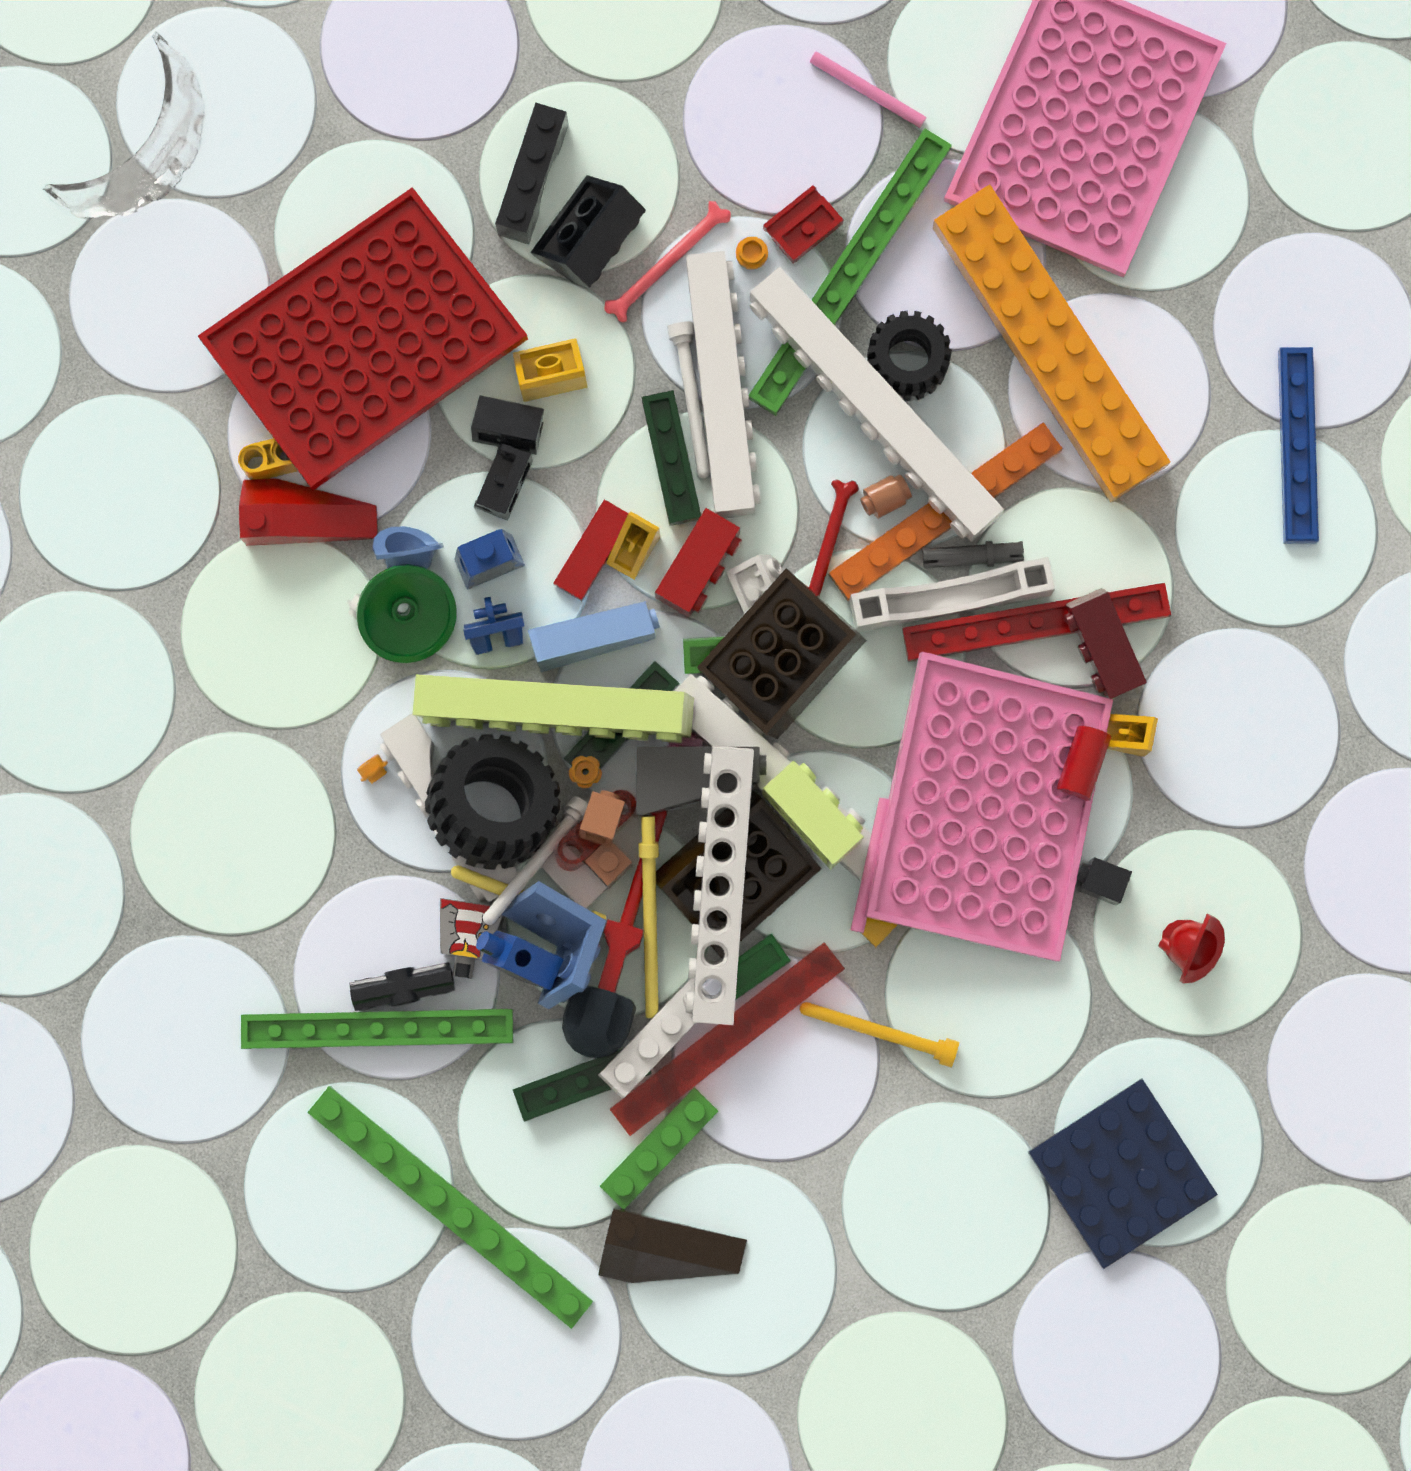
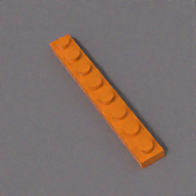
[828,422,1063,601]

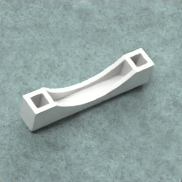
[849,557,1056,633]
[379,712,518,905]

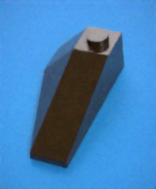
[598,1207,747,1283]

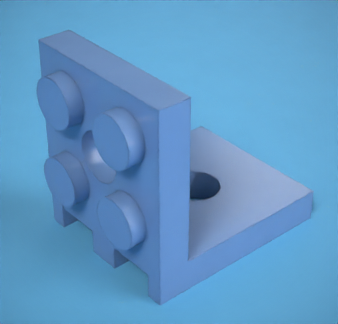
[502,881,606,1009]

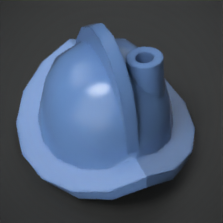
[373,526,444,569]

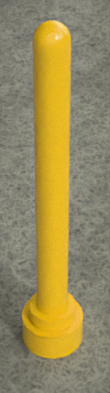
[799,1002,960,1068]

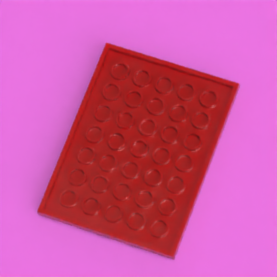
[198,187,528,491]

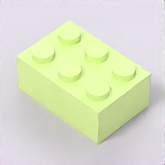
[762,760,864,870]

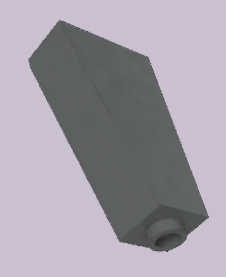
[636,747,766,817]

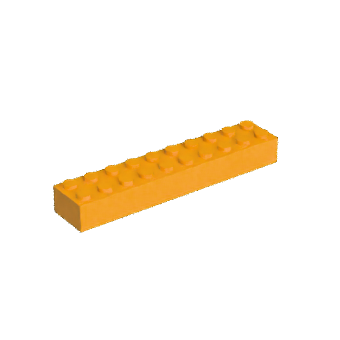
[932,184,1171,503]

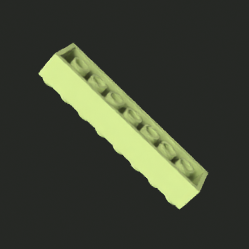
[412,674,694,743]

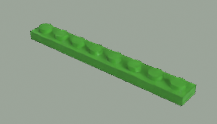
[241,1009,514,1049]

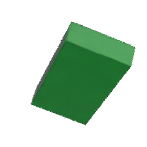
[735,934,791,1000]

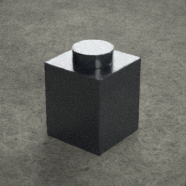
[1077,857,1132,906]

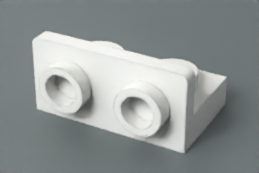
[726,554,783,614]

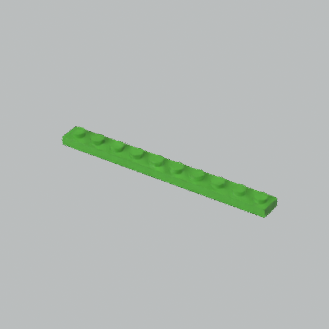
[748,128,952,416]
[307,1086,594,1329]

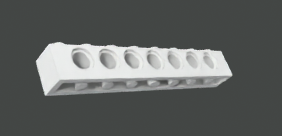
[686,746,754,1025]

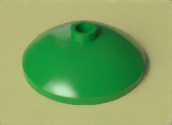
[356,564,457,663]

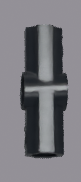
[349,962,455,1011]

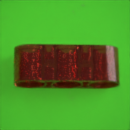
[555,789,636,871]

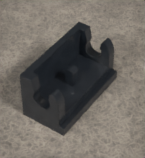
[471,395,544,455]
[474,443,533,521]

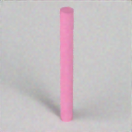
[810,51,927,128]
[850,798,889,933]

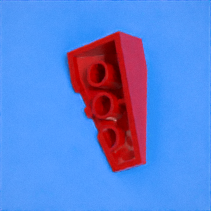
[239,478,378,546]

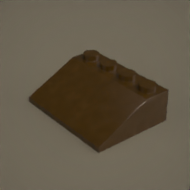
[697,568,867,739]
[656,789,822,958]

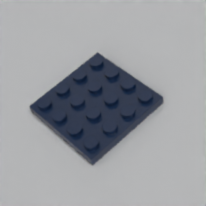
[1028,1078,1218,1269]

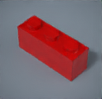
[655,508,742,618]

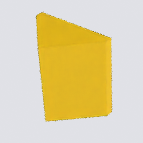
[512,338,588,402]

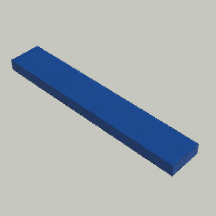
[1278,347,1319,544]

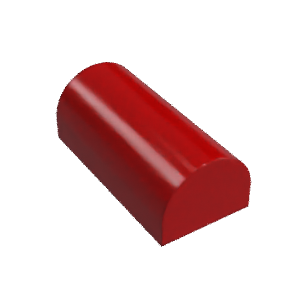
[1057,726,1112,801]

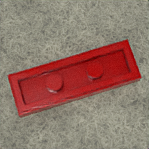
[553,499,629,602]

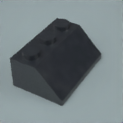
[530,175,646,288]

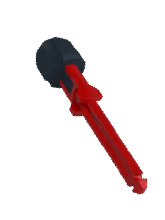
[562,810,668,1058]

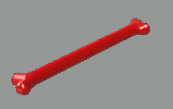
[809,479,859,597]

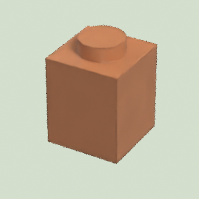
[579,790,625,848]
[584,843,633,889]

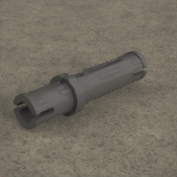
[922,540,1024,569]

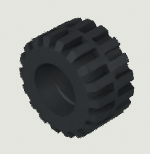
[867,311,952,401]

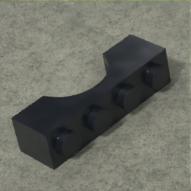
[495,102,569,245]

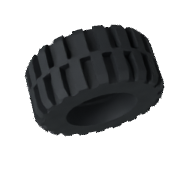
[425,734,561,870]

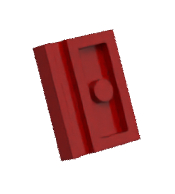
[763,185,844,264]

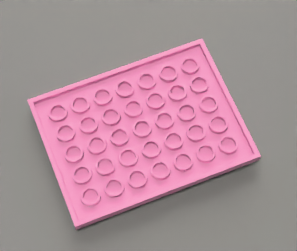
[944,0,1227,278]
[864,652,1113,962]

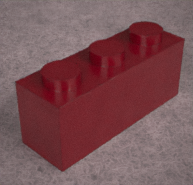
[1064,588,1147,699]

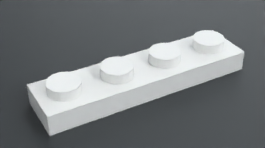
[598,979,710,1099]

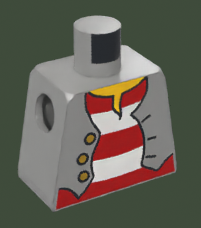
[440,898,505,979]

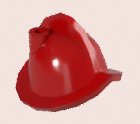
[1158,913,1225,984]

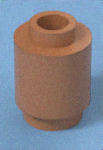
[860,474,912,519]

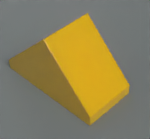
[606,511,660,580]
[1107,714,1158,757]

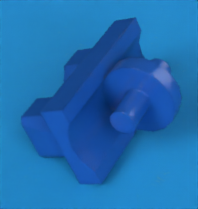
[463,597,524,655]

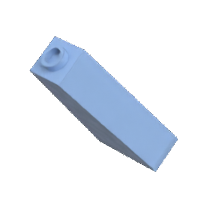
[528,601,660,672]

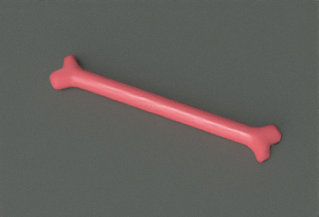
[604,201,731,322]

